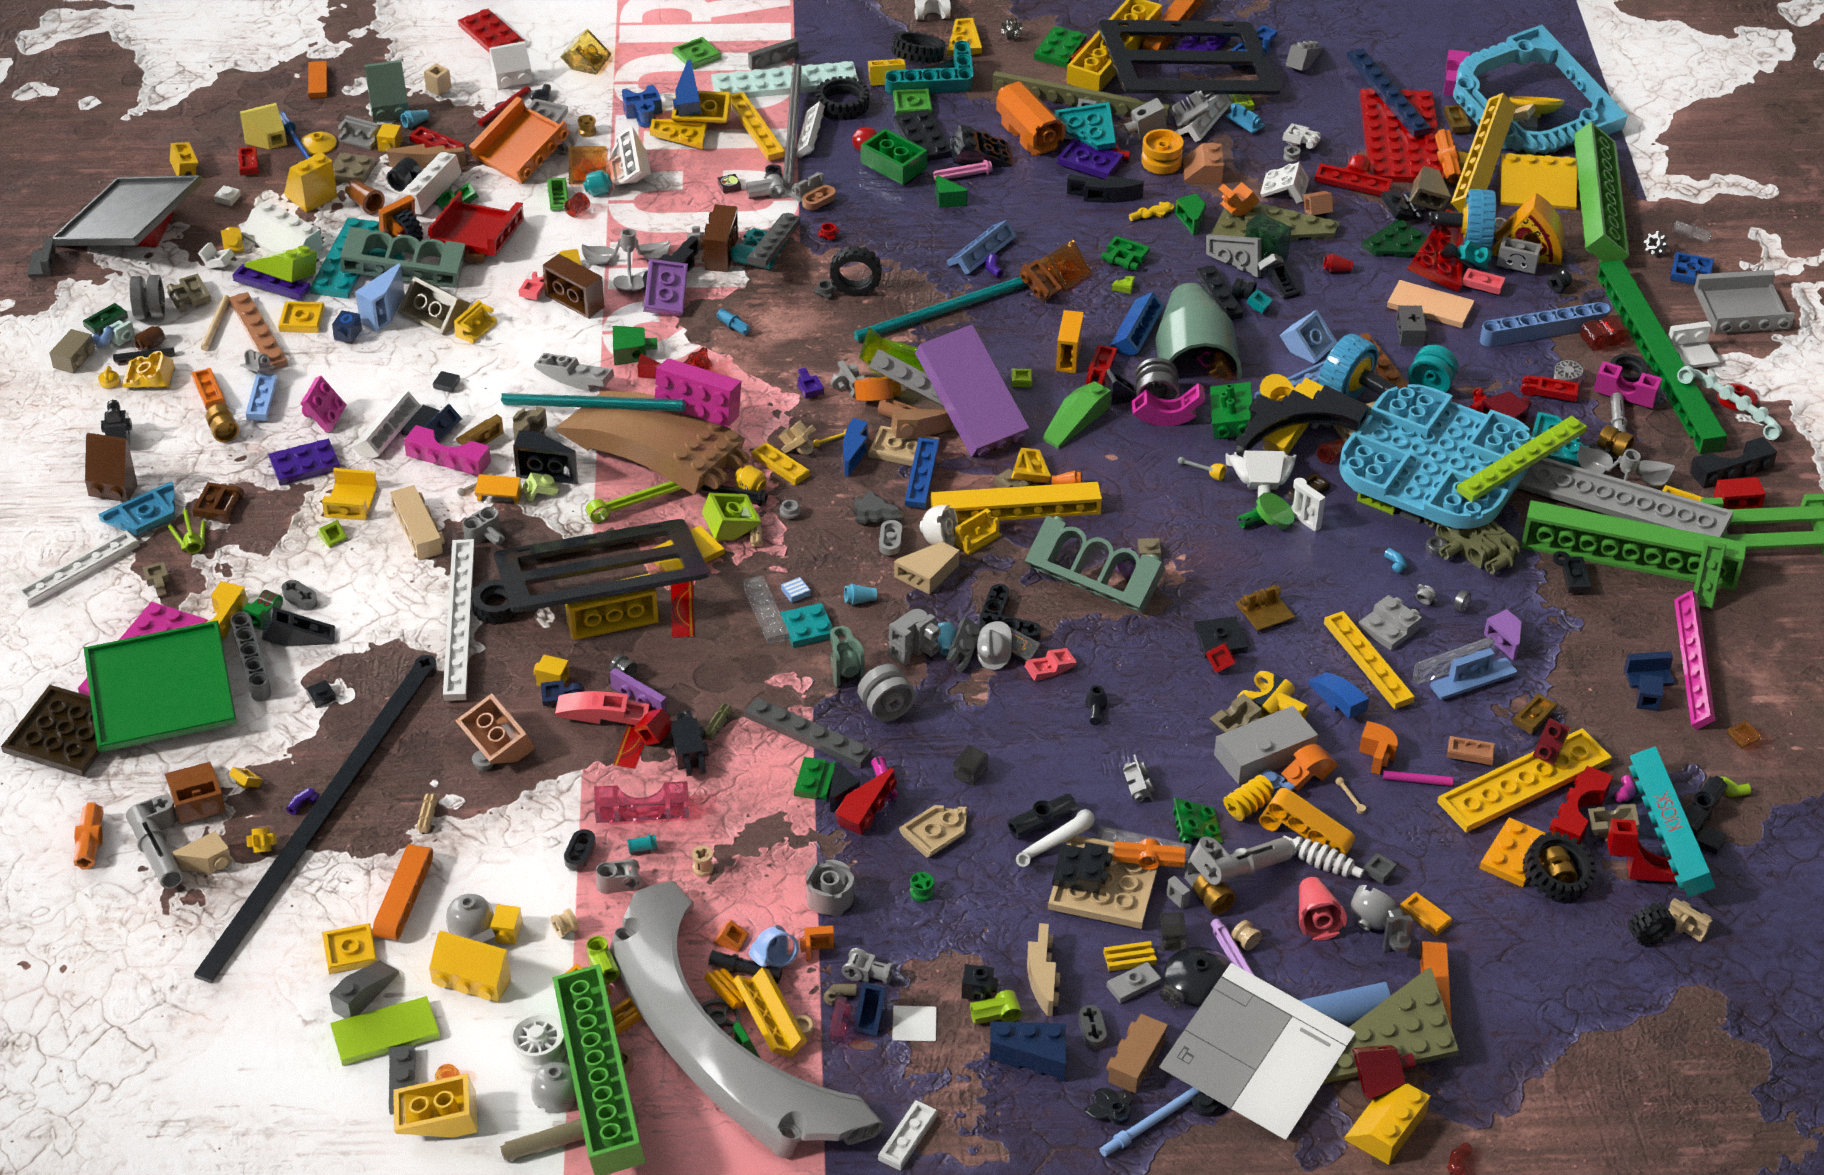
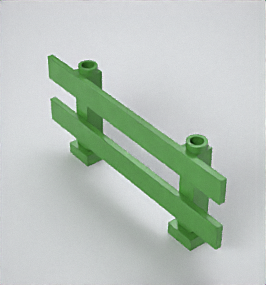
[1700,493,1824,555]

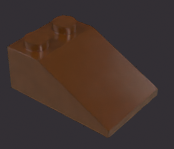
[85,433,138,502]

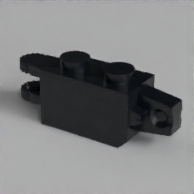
[671,711,709,776]

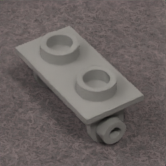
[788,172,826,203]
[240,349,276,374]
[1123,755,1155,802]

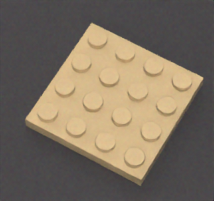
[1048,835,1159,929]

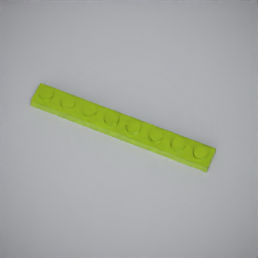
[1456,416,1587,502]

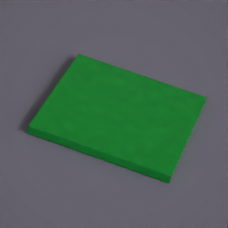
[83,620,237,753]

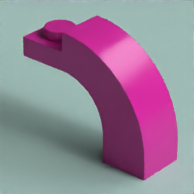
[1132,383,1205,426]

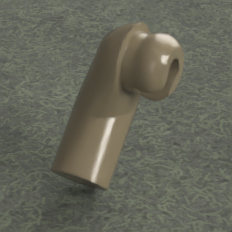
[823,984,856,1005]

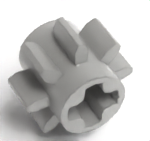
[1644,231,1670,256]

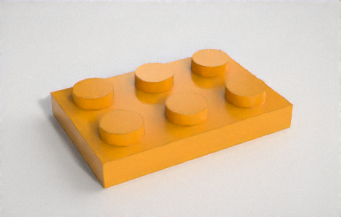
[1479,817,1546,887]

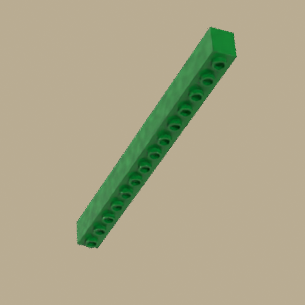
[1597,260,1727,454]

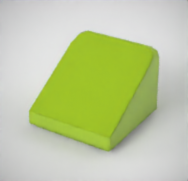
[317,520,348,547]

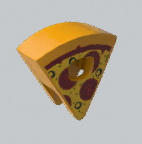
[1491,193,1564,265]

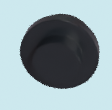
[1192,1092,1218,1116]

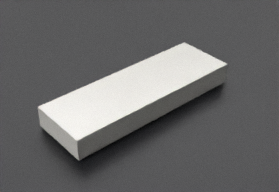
[878,1100,938,1171]

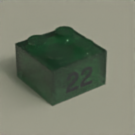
[1245,213,1292,261]

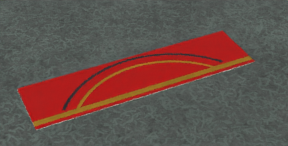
[671,581,694,637]
[613,710,651,769]

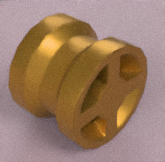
[577,115,596,137]

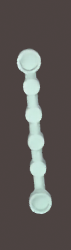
[1677,366,1782,440]

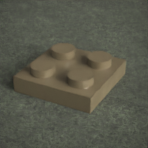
[333,153,376,184]

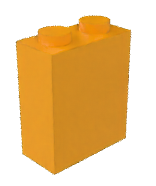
[1056,310,1084,373]

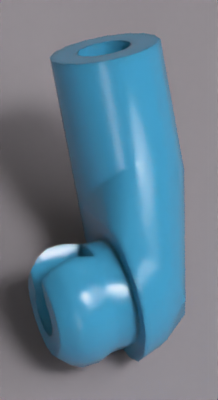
[1384,548,1407,573]

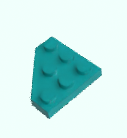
[1055,102,1116,150]
[1531,412,1590,468]

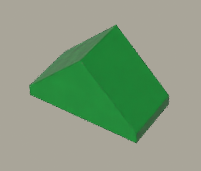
[935,175,968,208]

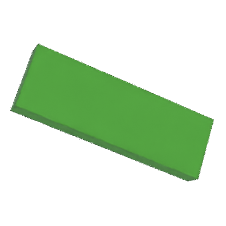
[1693,540,1727,608]

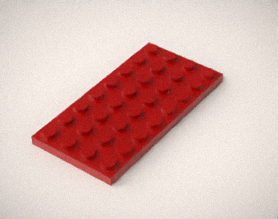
[1360,88,1444,183]

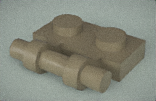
[167,273,212,312]

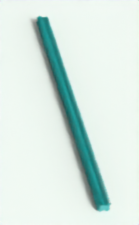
[854,277,1028,342]
[500,393,686,411]

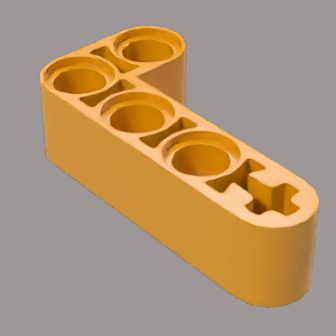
[1259,788,1356,857]

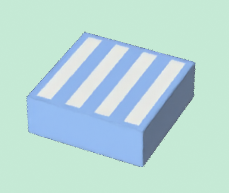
[781,577,811,603]

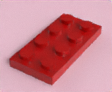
[458,8,525,54]

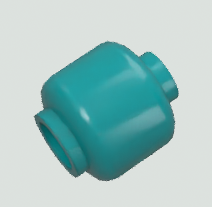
[583,170,612,197]

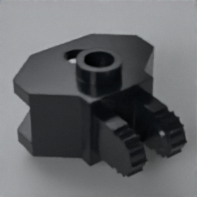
[101,399,132,445]

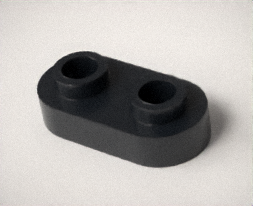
[564,829,596,871]

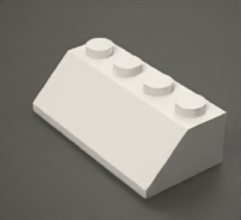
[393,152,462,214]
[241,200,323,253]

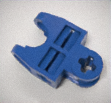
[622,85,662,128]

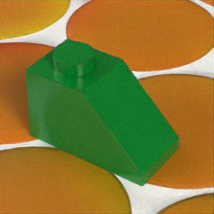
[1175,193,1206,235]

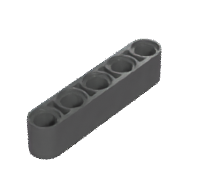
[231,612,271,702]

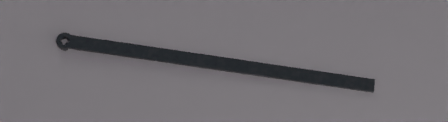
[194,655,438,984]

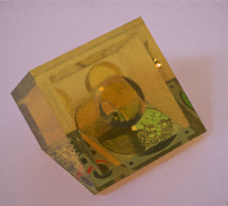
[560,28,612,75]

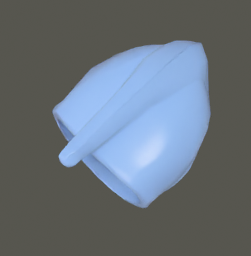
[749,925,799,968]

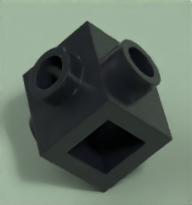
[961,964,998,1001]

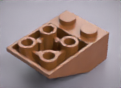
[165,762,226,824]

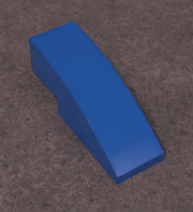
[843,418,868,477]
[1308,672,1369,719]

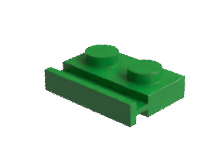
[794,757,836,801]

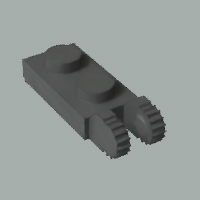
[946,617,982,672]

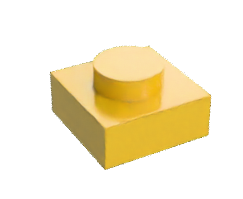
[229,767,263,789]

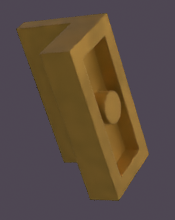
[456,414,504,445]

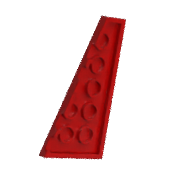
[1406,209,1463,291]

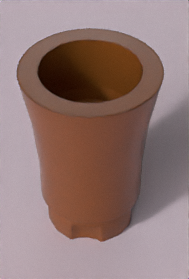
[345,180,385,215]

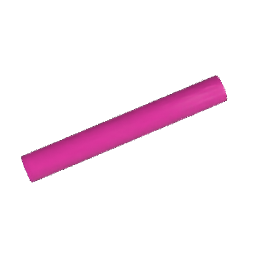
[1383,771,1453,786]

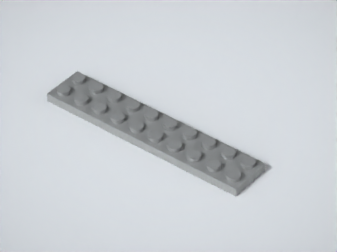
[1516,458,1733,538]

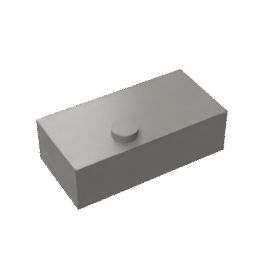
[1214,706,1318,785]

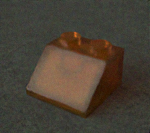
[569,146,608,184]
[1039,239,1092,291]

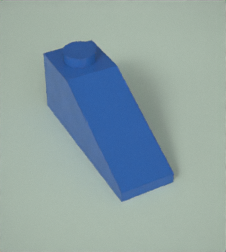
[673,60,701,117]

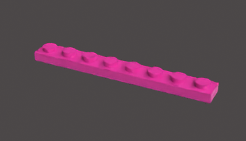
[1674,590,1715,730]

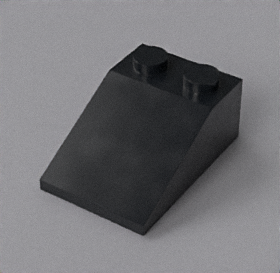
[513,430,578,484]

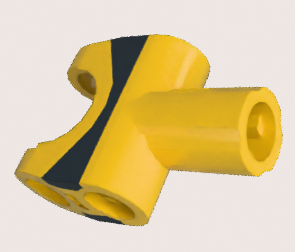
[1237,671,1309,719]

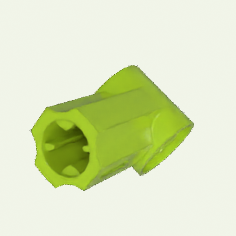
[586,936,620,985]
[970,990,1022,1024]

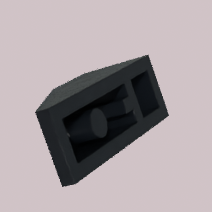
[262,607,335,646]

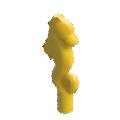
[1129,202,1174,221]

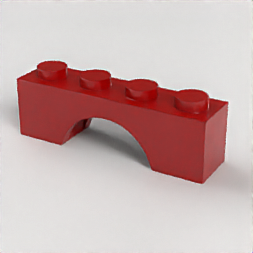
[1549,766,1613,845]

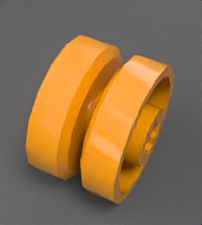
[1141,129,1184,174]

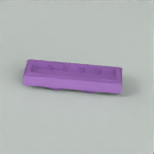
[610,668,667,712]

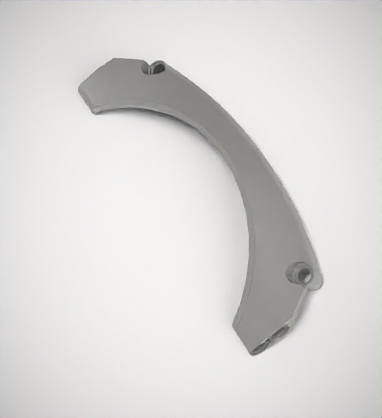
[609,881,884,1158]

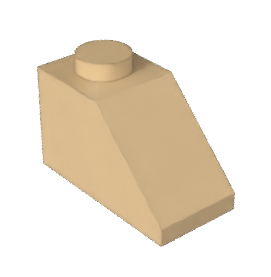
[173,831,232,874]

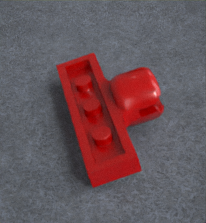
[1315,154,1393,196]

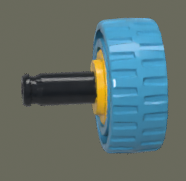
[1428,189,1496,251]
[1319,334,1396,399]

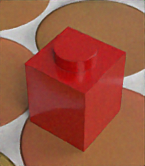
[633,708,673,746]

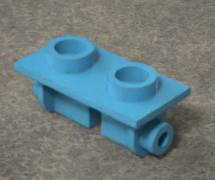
[1226,103,1265,133]

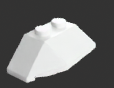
[608,126,651,186]

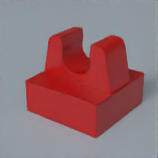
[1205,642,1237,673]

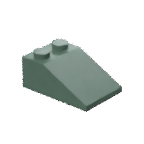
[364,60,409,123]

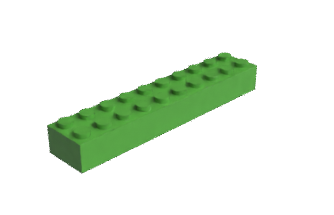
[1574,121,1629,262]
[1521,500,1746,591]
[552,964,646,1175]

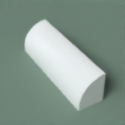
[352,391,421,458]

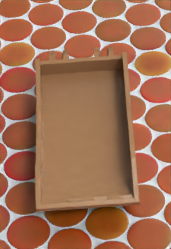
[555,391,750,495]

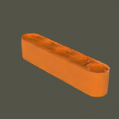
[372,844,433,941]
[1420,941,1452,1028]

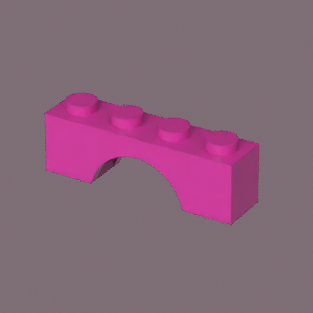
[404,425,491,476]

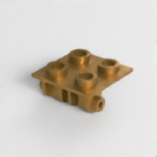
[1235,585,1295,631]

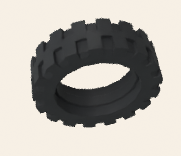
[829,246,882,297]

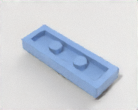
[246,374,277,421]

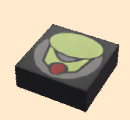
[717,174,741,193]

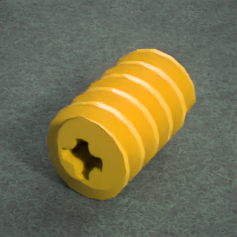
[1223,775,1274,821]

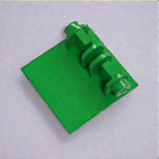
[1173,798,1223,846]

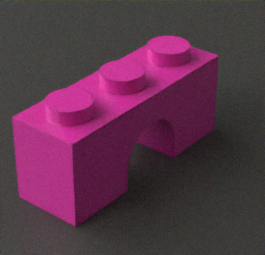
[1444,50,1470,96]
[1594,361,1662,409]

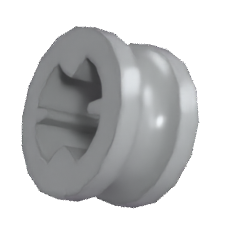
[1283,145,1301,163]

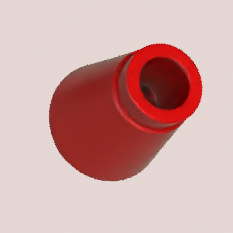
[1323,253,1353,272]

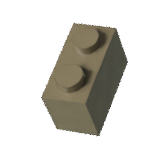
[49,329,95,374]

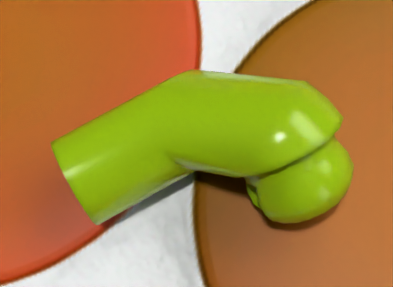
[1721,777,1751,797]

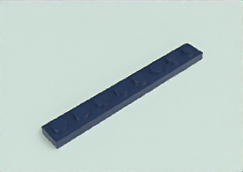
[1346,48,1431,137]

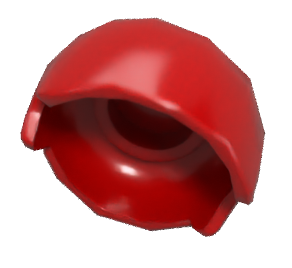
[852,127,878,151]

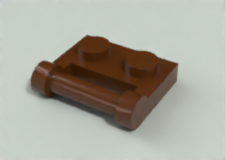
[192,482,244,524]

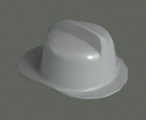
[977,621,1012,670]

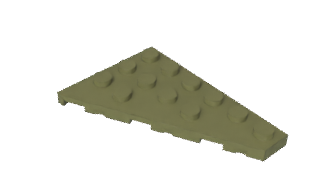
[1211,202,1340,242]
[1322,968,1459,1084]

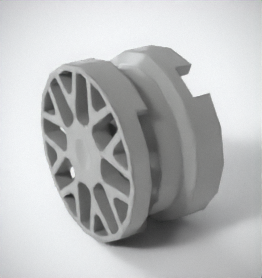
[1553,360,1583,386]

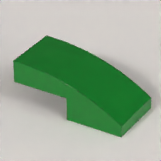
[436,182,479,211]

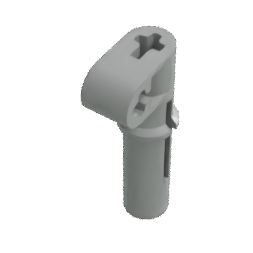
[126,795,183,889]
[1190,837,1293,885]

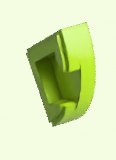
[1112,276,1135,294]

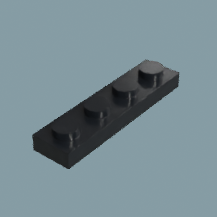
[1196,265,1243,320]

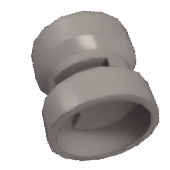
[555,131,577,156]

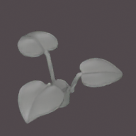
[581,229,670,291]
[1578,445,1675,516]

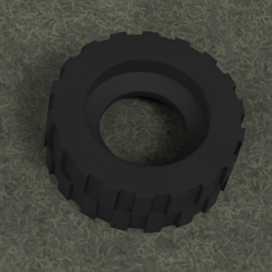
[472,579,520,625]

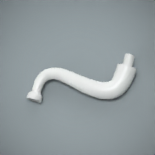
[1016,809,1095,867]

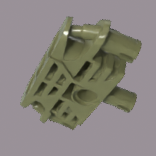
[1424,518,1520,574]

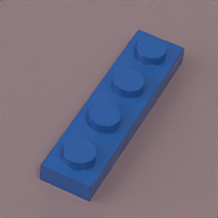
[905,437,939,509]

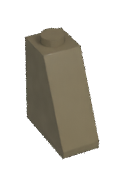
[1409,166,1451,212]

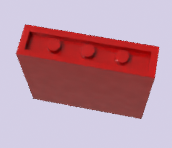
[428,191,524,256]

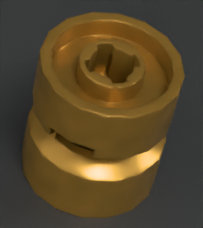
[205,404,239,442]
[1597,424,1635,458]
[1539,846,1578,883]
[1192,874,1237,915]

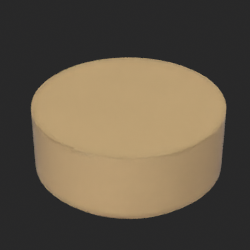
[795,1015,814,1039]

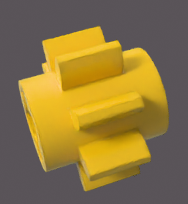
[246,827,277,853]

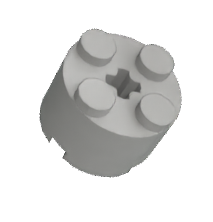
[806,860,854,917]

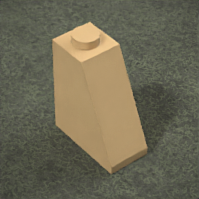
[894,542,959,595]

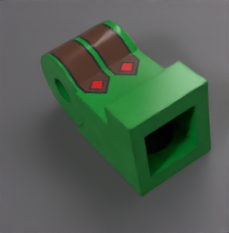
[243,590,283,630]

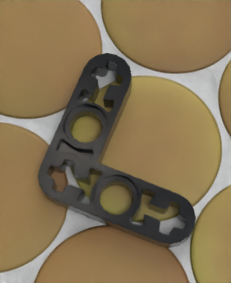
[979,584,1041,641]

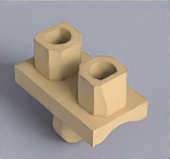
[778,420,816,456]
[1669,898,1712,942]

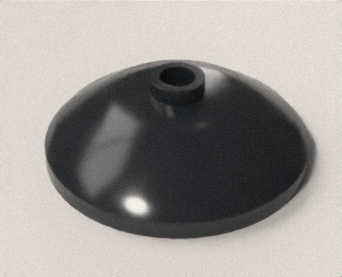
[1163,947,1232,1007]

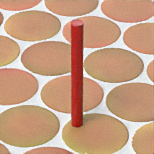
[478,86,531,126]

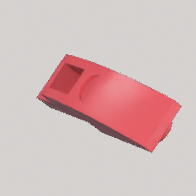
[555,691,649,725]

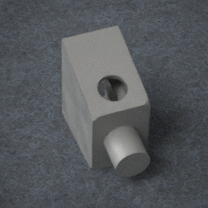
[1123,98,1167,141]

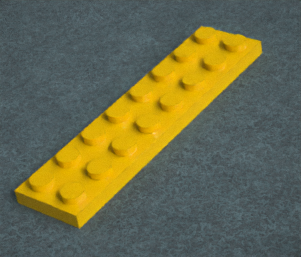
[1437,728,1612,832]

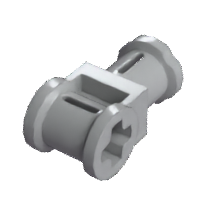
[841,948,894,984]

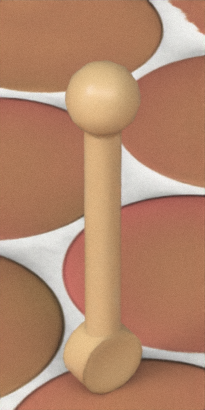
[1335,777,1366,814]

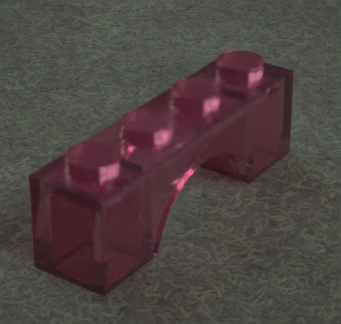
[594,781,689,823]

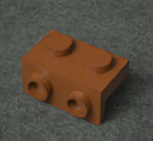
[1019,259,1062,303]

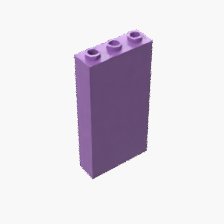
[915,324,1029,457]

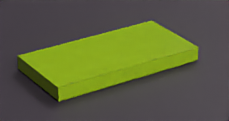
[330,996,440,1066]

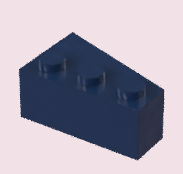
[989,1021,1066,1082]

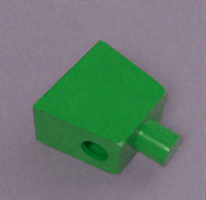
[613,326,658,365]

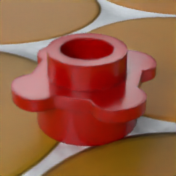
[817,223,839,240]

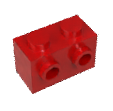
[1713,477,1766,510]

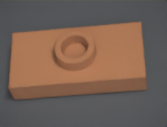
[1447,736,1495,765]

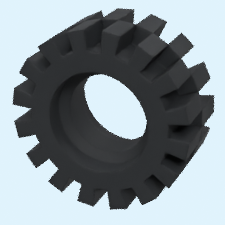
[1628,903,1676,946]

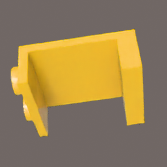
[322,468,378,521]

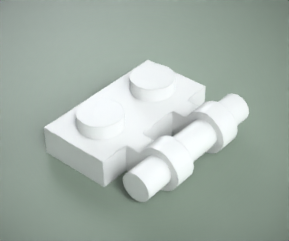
[1282,123,1321,149]

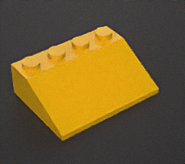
[1498,153,1577,210]

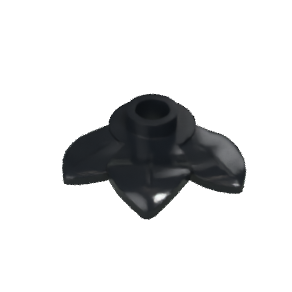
[1084,1088,1133,1124]

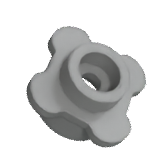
[1415,584,1437,605]

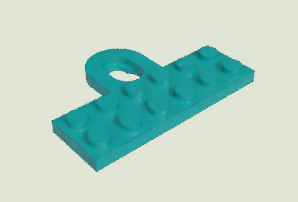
[310,217,404,299]

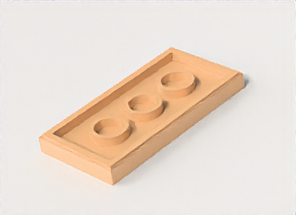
[1387,280,1474,328]

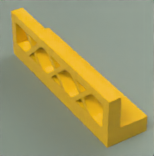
[733,967,807,1058]

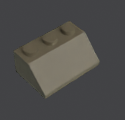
[398,276,470,335]

